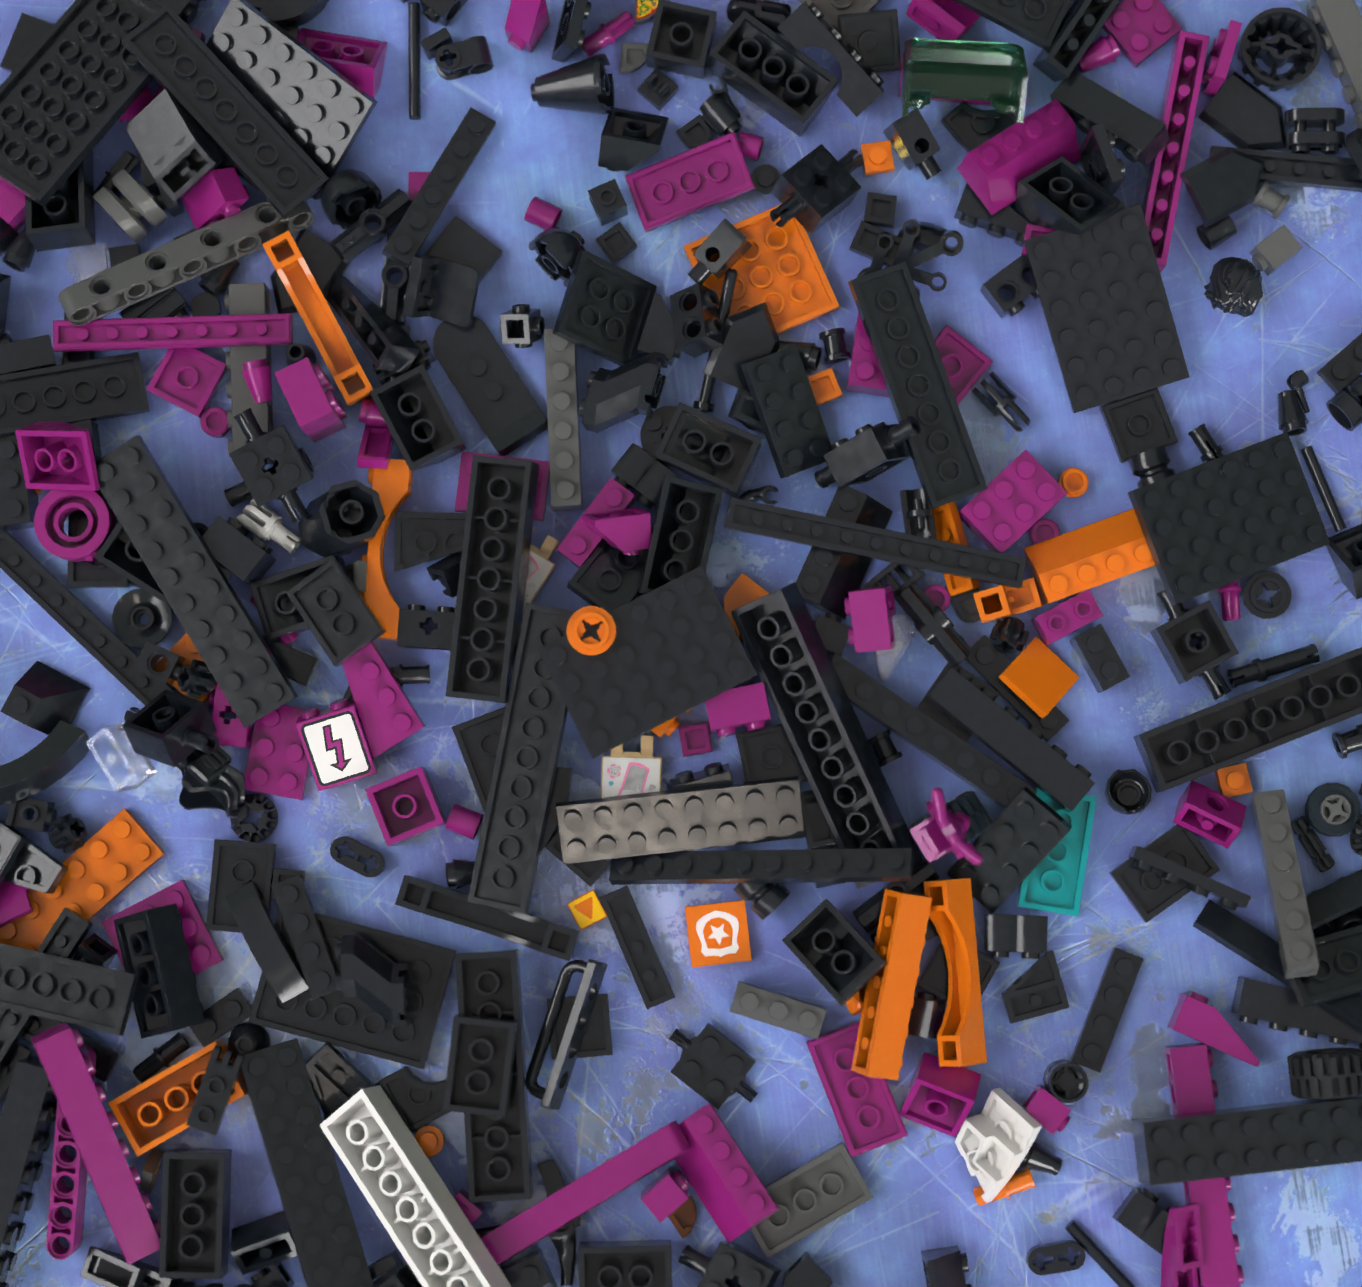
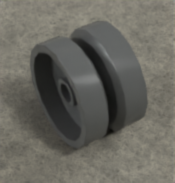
[92,169,168,245]

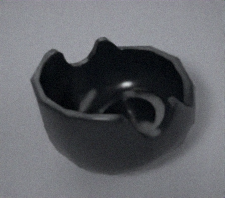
[1105,769,1152,815]

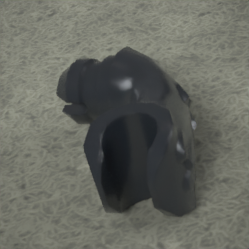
[737,485,779,506]

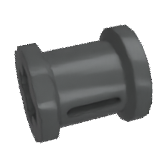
[1251,181,1291,219]

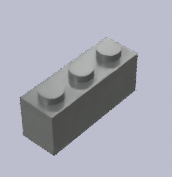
[730,981,827,1040]

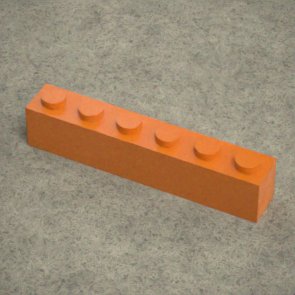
[851,888,932,1080]

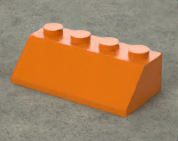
[1023,509,1155,605]

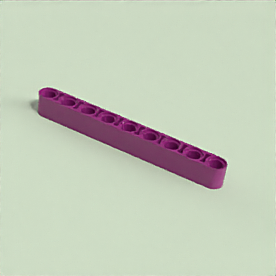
[480,1121,692,1266]

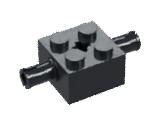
[770,144,864,235]
[229,408,314,523]
[814,416,921,488]
[1150,590,1239,700]
[122,689,219,768]
[678,1240,781,1287]

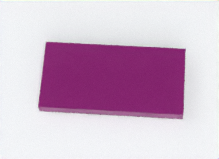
[625,132,756,232]
[806,1021,908,1158]

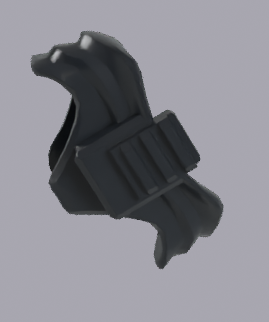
[176,745,246,818]

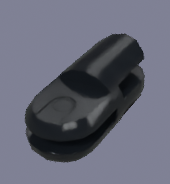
[726,0,792,34]
[971,371,1031,432]

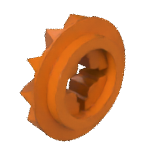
[567,606,616,655]

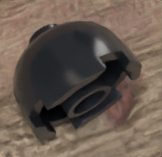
[321,169,382,229]
[529,227,585,287]

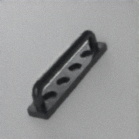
[525,959,607,1110]

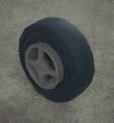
[1305,783,1361,837]

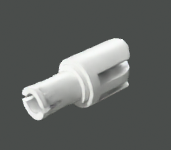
[235,499,302,554]

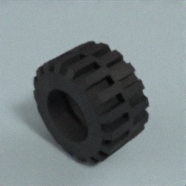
[1287,1048,1362,1099]

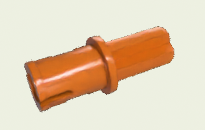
[973,1169,1035,1205]

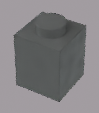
[1250,225,1303,276]

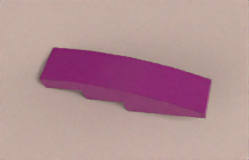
[1161,1203,1204,1287]

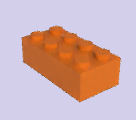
[108,1039,248,1157]

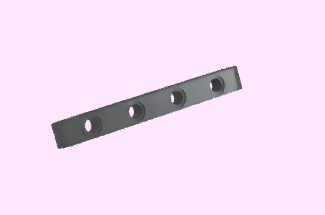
[58,201,314,326]

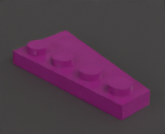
[342,642,425,758]

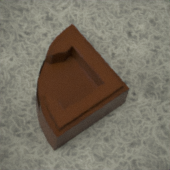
[668,1195,696,1239]

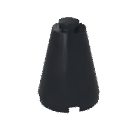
[531,54,615,115]

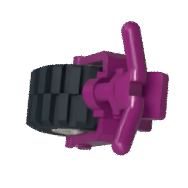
[909,787,993,865]

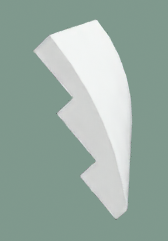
[955,1087,1042,1203]

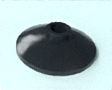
[112,588,172,648]

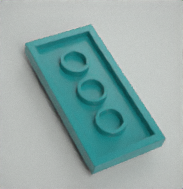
[1017,787,1097,917]

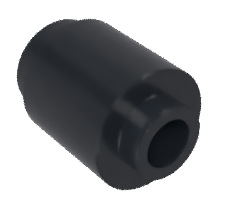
[699,94,743,137]

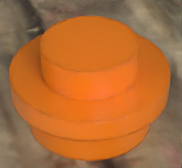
[1058,468,1089,498]
[414,1125,444,1157]

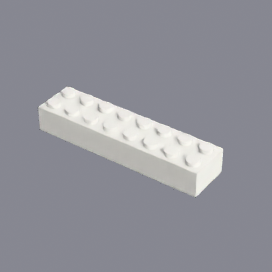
[319,1086,512,1287]

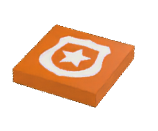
[685,900,752,967]

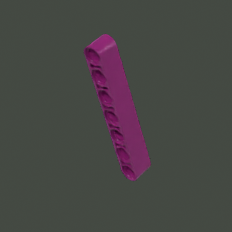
[46,1044,96,1260]

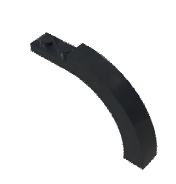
[0,720,93,806]

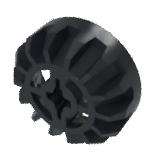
[1237,8,1322,92]

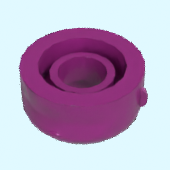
[34,490,115,562]

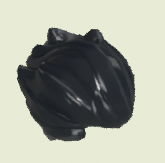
[1204,257,1263,317]

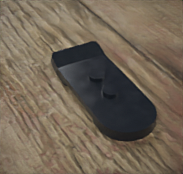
[433,316,548,456]

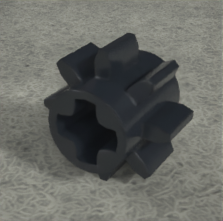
[989,617,1030,654]
[177,659,216,699]
[48,813,87,853]

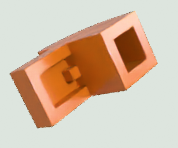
[973,577,1043,623]

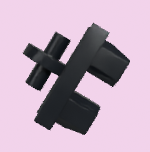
[900,488,937,540]

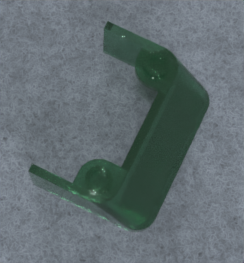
[901,38,1029,124]

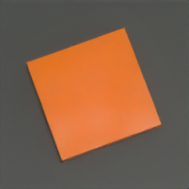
[998,637,1080,719]

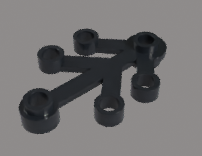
[857,219,964,297]

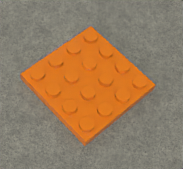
[684,204,840,335]

